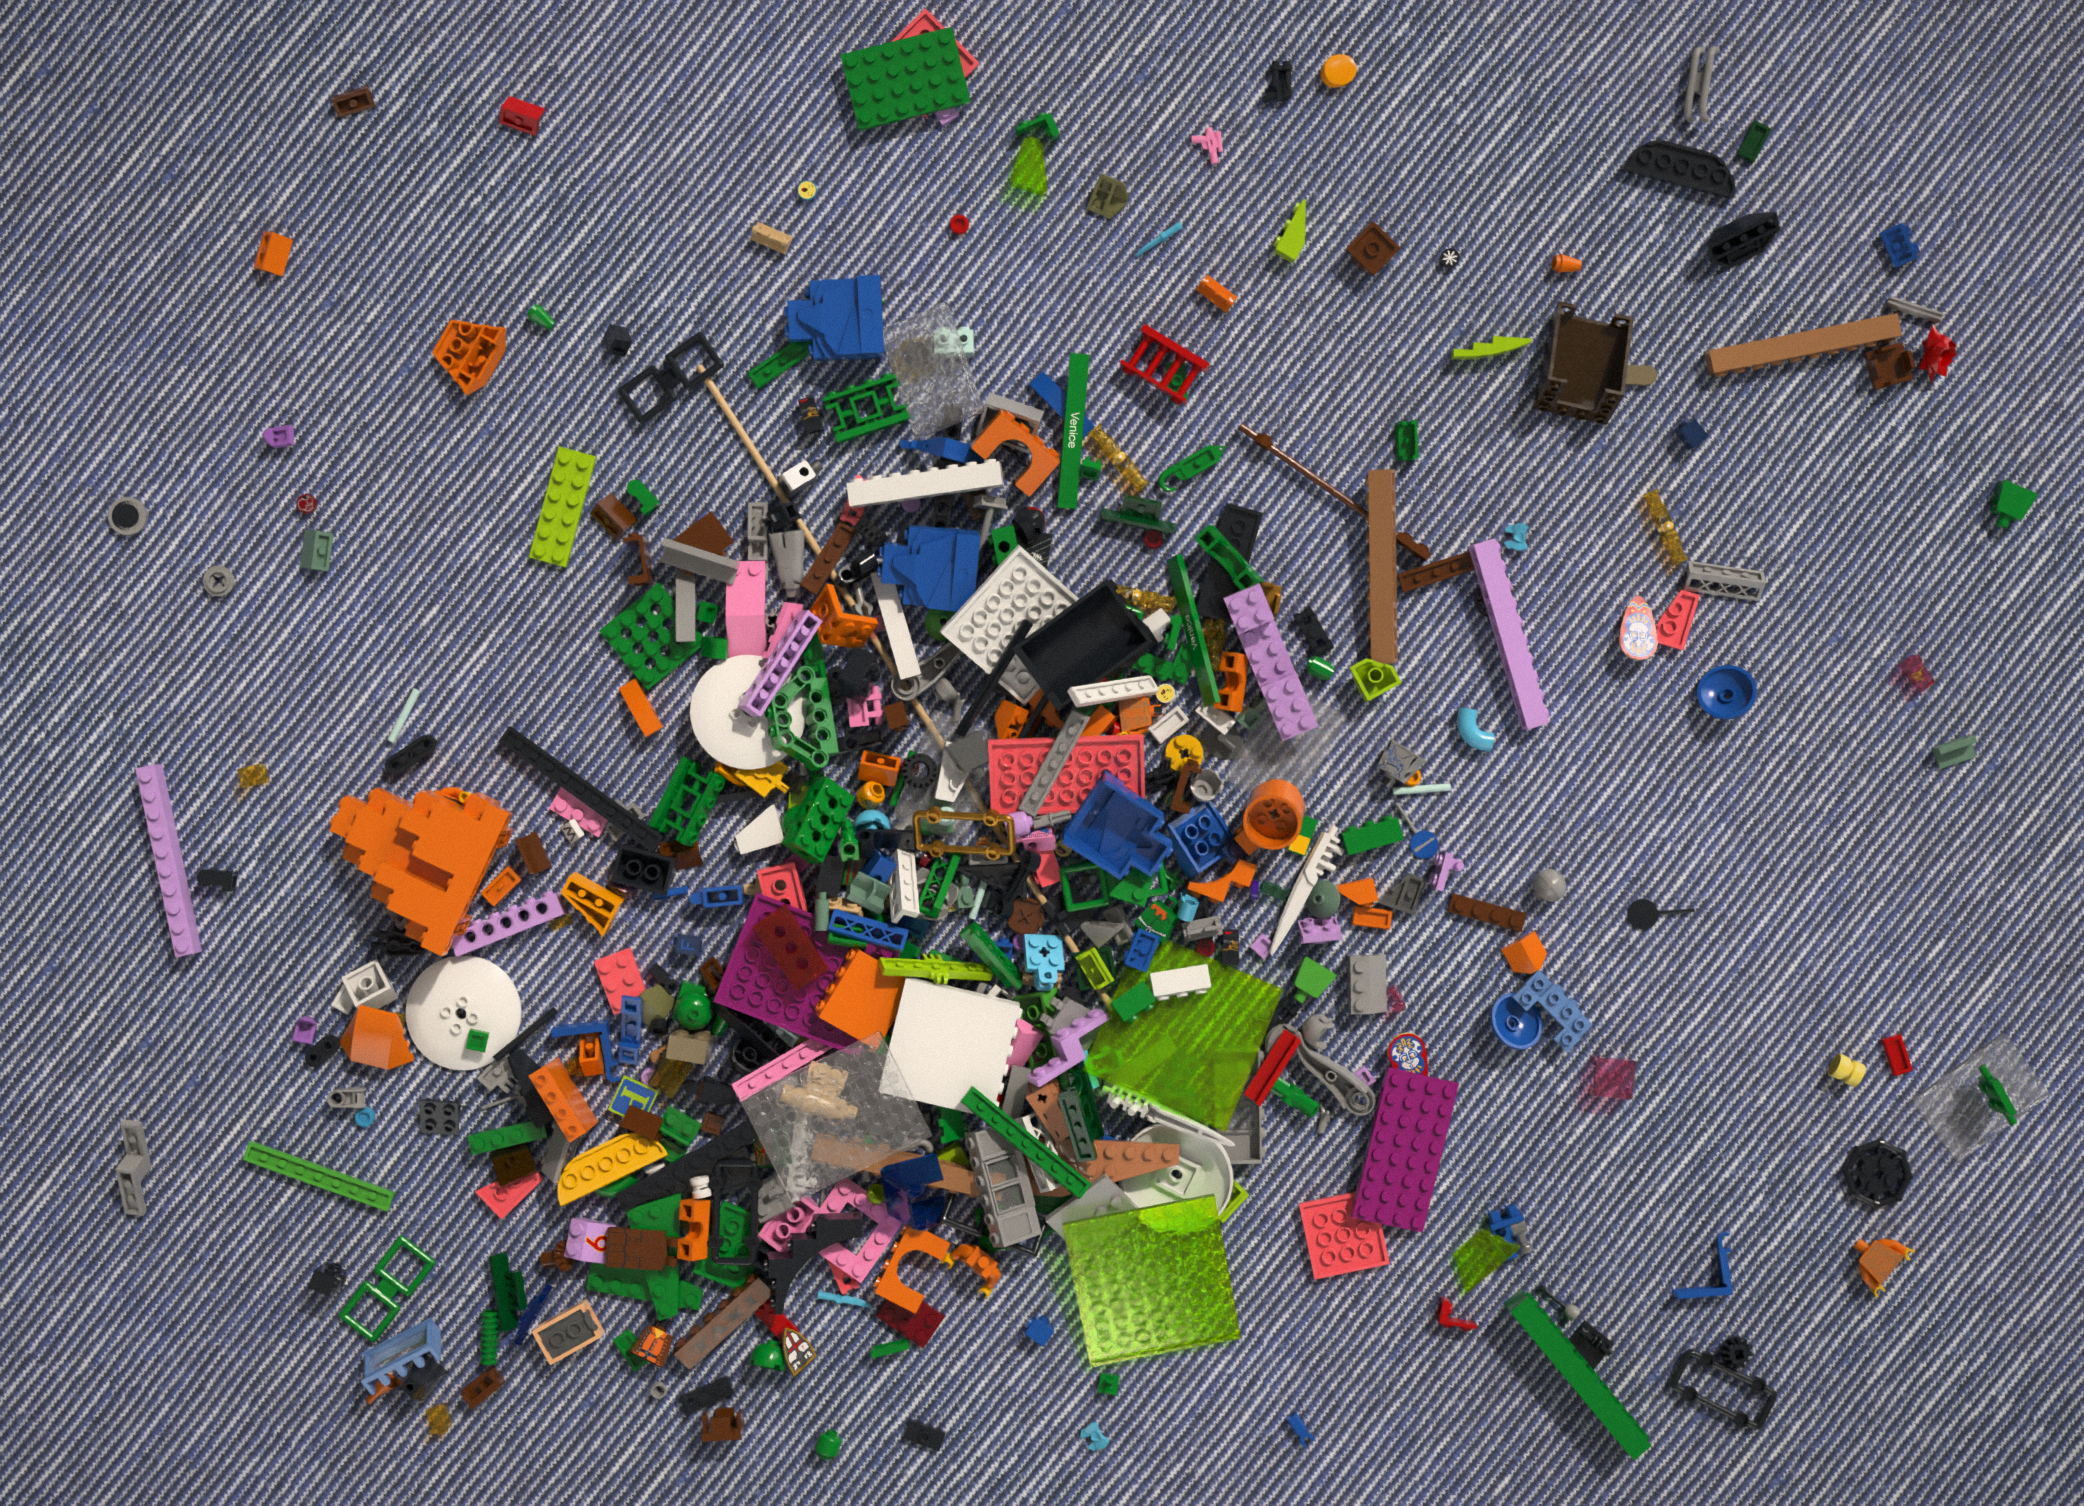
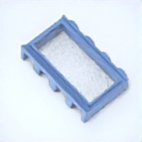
[361,1317,441,1395]

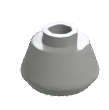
[933,677,957,702]

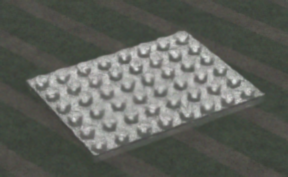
[739,1030,932,1203]

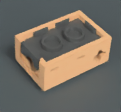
[531,1298,605,1365]

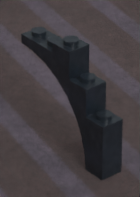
[763,1212,863,1315]

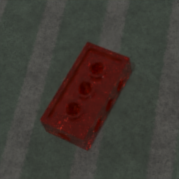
[753,903,829,991]

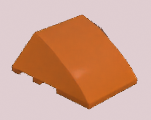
[432,320,506,395]
[339,1005,415,1070]

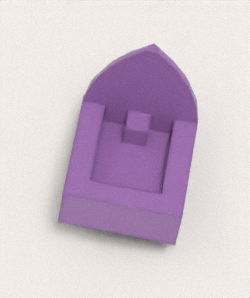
[262,425,294,448]
[292,1016,317,1045]

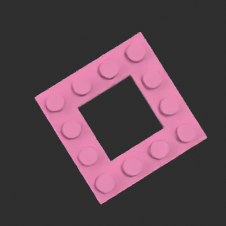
[806,1175,905,1283]

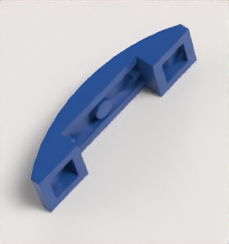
[1029,371,1095,439]
[618,995,643,1065]

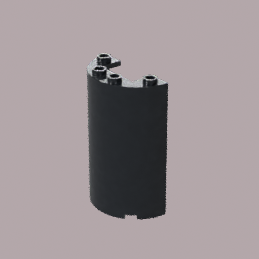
[1012,579,1152,711]

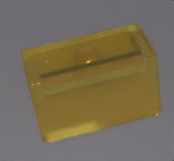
[648,1054,693,1099]

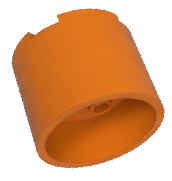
[1243,779,1305,850]

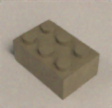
[666,1027,715,1065]

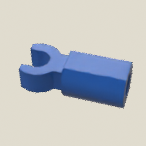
[1285,1412,1314,1447]

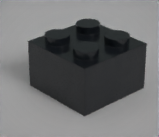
[838,646,881,704]
[813,853,848,897]

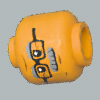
[856,781,885,809]

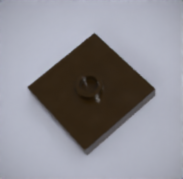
[489,1142,538,1188]

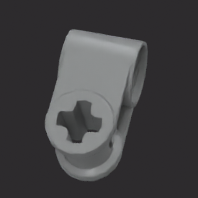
[327,1087,366,1108]

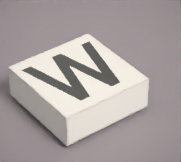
[561,819,584,844]

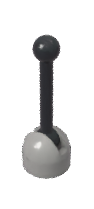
[1538,1285,1580,1322]

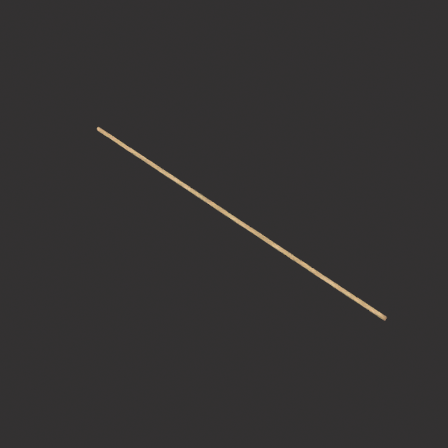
[696,364,1114,1013]

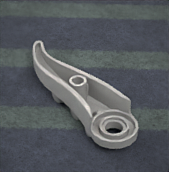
[891,641,962,701]
[1295,1032,1376,1116]

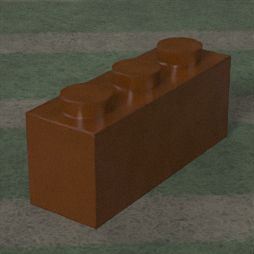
[883,701,911,732]

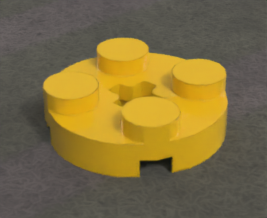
[1165,735,1203,772]

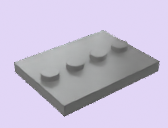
[1045,1173,1141,1257]

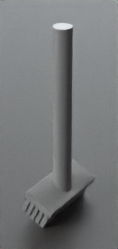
[973,494,1008,576]

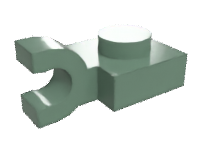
[1235,695,1267,732]
[954,875,975,909]

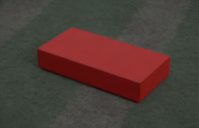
[1881,1034,1913,1076]

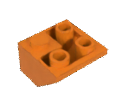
[994,699,1042,739]

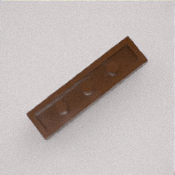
[800,521,856,596]
[1397,551,1475,593]
[1447,893,1527,932]

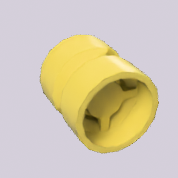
[1828,1053,1866,1087]

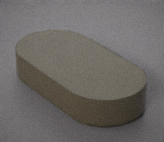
[1626,365,1657,386]

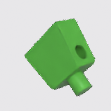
[1292,955,1337,1003]

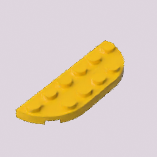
[557,1133,669,1207]

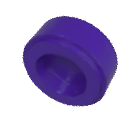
[1250,880,1259,900]

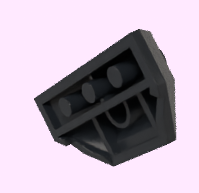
[1706,212,1780,268]

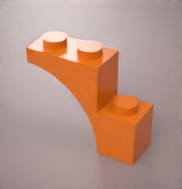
[1186,859,1257,904]

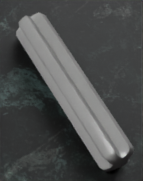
[1886,296,1943,323]

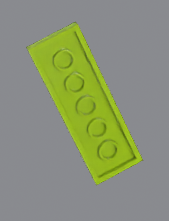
[529,446,597,568]

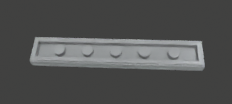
[1018,708,1090,817]

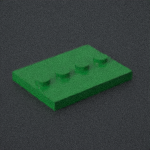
[692,1200,767,1288]

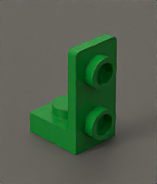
[1015,112,1060,141]

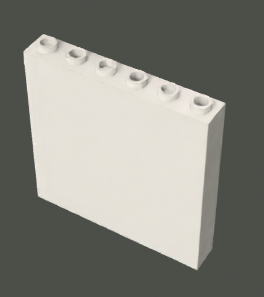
[878,977,1022,1114]

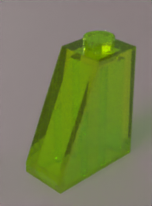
[1010,137,1047,197]

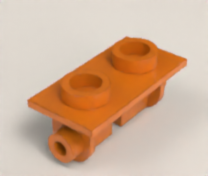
[1196,274,1238,313]

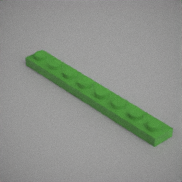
[243,1141,396,1212]

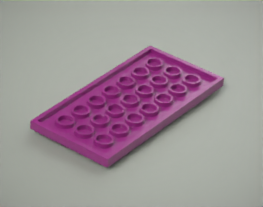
[1350,1066,1459,1233]

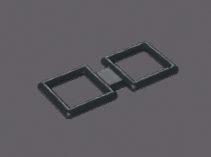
[618,332,724,424]
[939,1192,1048,1258]

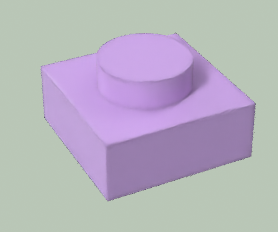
[935,108,959,126]

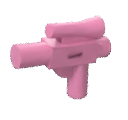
[1191,127,1223,164]

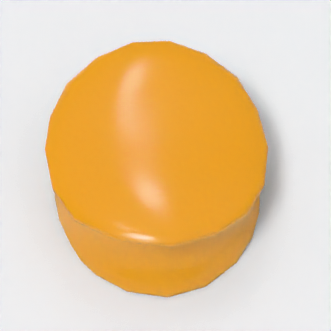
[1321,54,1357,88]

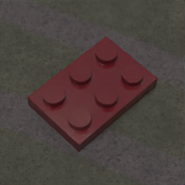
[876,1299,945,1348]

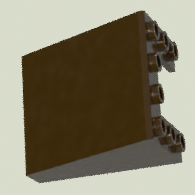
[1532,301,1634,425]

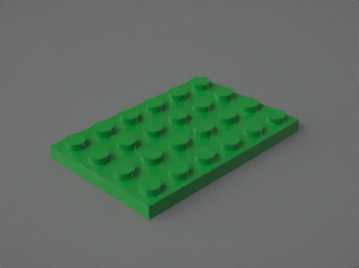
[840,27,971,131]

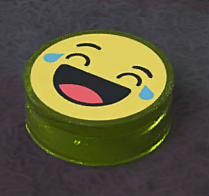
[1054,839,1073,858]

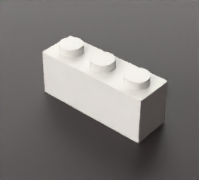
[1149,964,1211,1001]

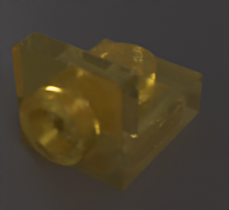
[425,1402,453,1436]

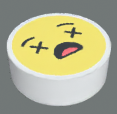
[1156,684,1175,703]

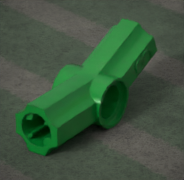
[1270,1077,1320,1118]

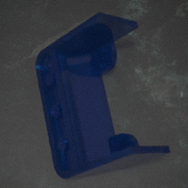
[880,1153,949,1231]

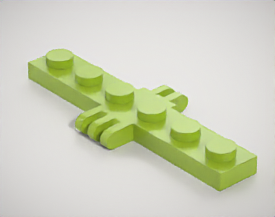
[878,954,993,985]

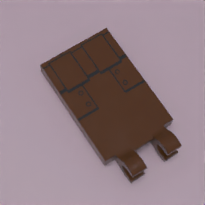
[605,1227,680,1271]

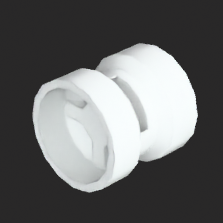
[689,1175,712,1199]

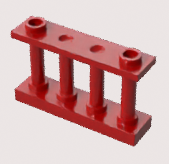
[1120,324,1210,406]

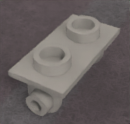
[1181,915,1223,942]

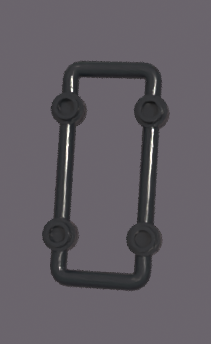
[708,1159,763,1266]
[1670,1349,1777,1430]

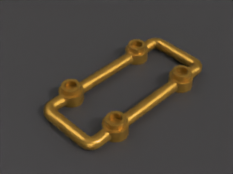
[912,806,1016,860]

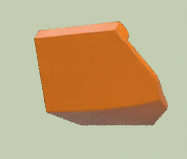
[1501,931,1547,974]

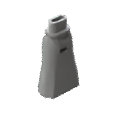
[768,530,805,597]

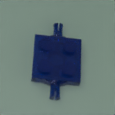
[514,1284,553,1346]

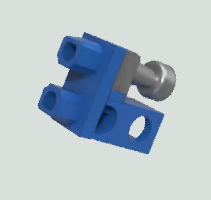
[1487,1203,1534,1262]

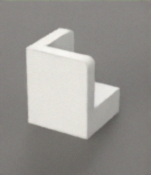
[1143,608,1171,643]

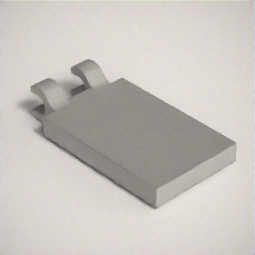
[1039,996,1105,1051]

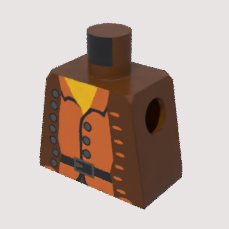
[628,1319,673,1368]

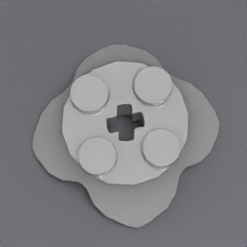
[916,867,959,921]

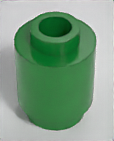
[1305,656,1335,681]

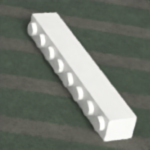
[846,459,1004,508]

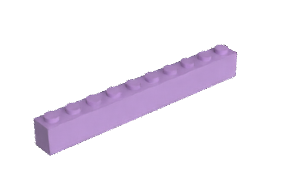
[1468,538,1549,730]
[135,764,202,957]

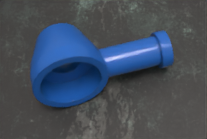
[652,885,688,900]

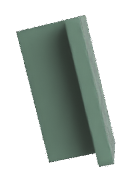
[300,530,334,571]
[1932,735,1977,769]

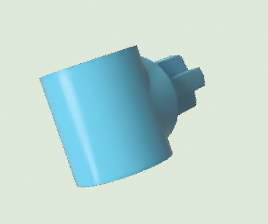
[1177,890,1199,922]

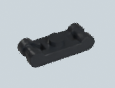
[1292,605,1334,657]

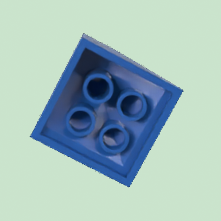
[1166,801,1234,878]

